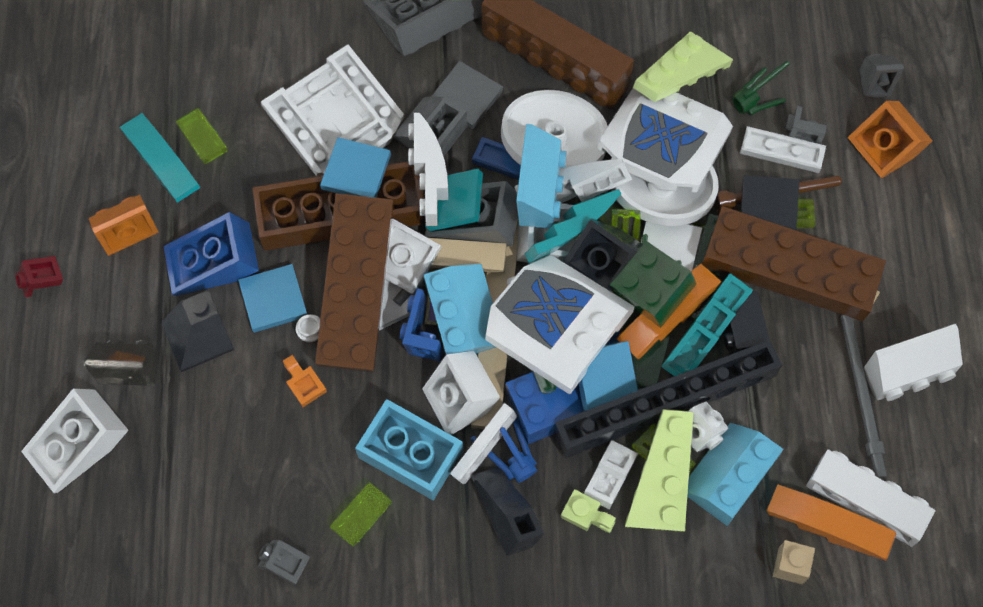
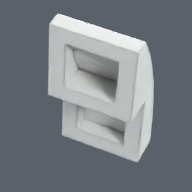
[584,441,638,510]

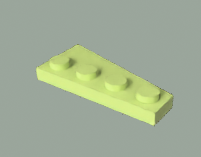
[633,32,733,102]
[625,409,693,531]

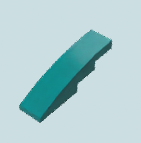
[120,113,200,203]
[524,189,621,264]
[661,273,753,376]

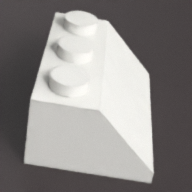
[864,324,963,401]

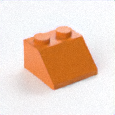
[847,101,933,178]
[89,195,159,256]

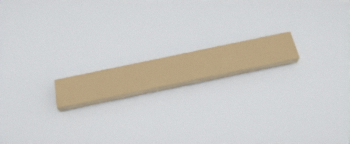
[471,217,519,429]

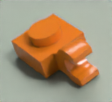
[283,355,327,407]

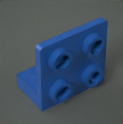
[400,288,444,362]

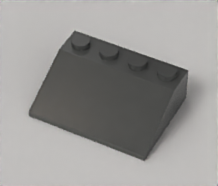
[363,0,484,56]

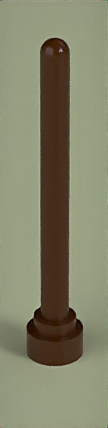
[714,176,842,213]

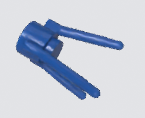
[471,419,537,483]

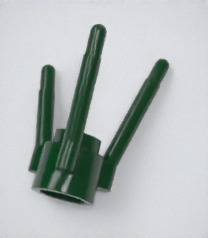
[731,61,790,116]

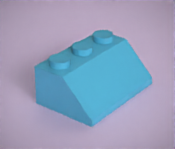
[517,124,567,228]
[424,264,497,355]
[687,423,783,526]

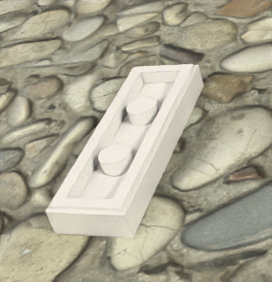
[740,126,826,173]
[450,403,517,484]

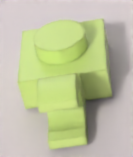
[561,489,616,533]

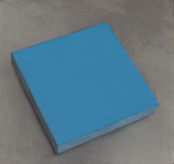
[320,137,391,198]
[239,264,307,333]
[578,341,638,410]

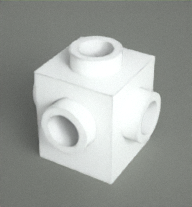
[689,401,729,452]

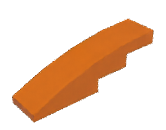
[616,264,722,360]
[767,485,897,561]

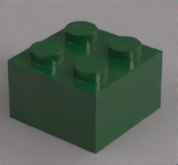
[610,241,697,328]

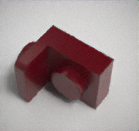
[15,256,63,298]

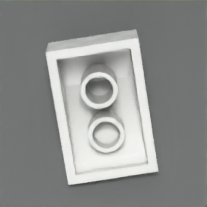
[21,389,128,493]

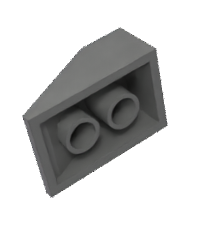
[425,181,518,247]

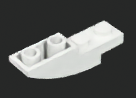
[408,113,448,226]

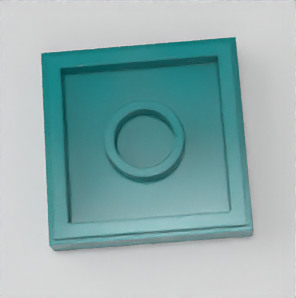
[425,169,483,231]

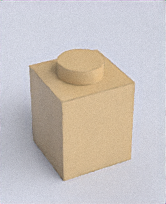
[773,540,815,584]

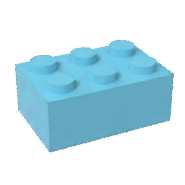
[355,399,463,501]

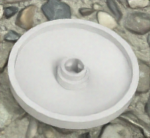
[501,90,608,169]
[611,166,718,226]

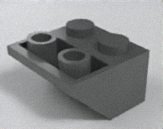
[393,97,468,157]

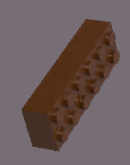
[482,0,634,110]
[252,162,426,251]
[315,193,394,373]
[702,206,886,322]

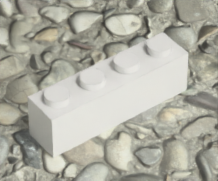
[806,450,935,547]

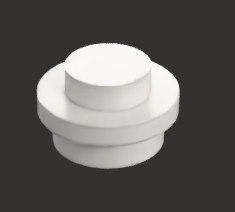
[296,315,321,342]

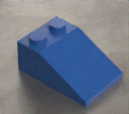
[163,212,259,296]
[506,372,586,444]

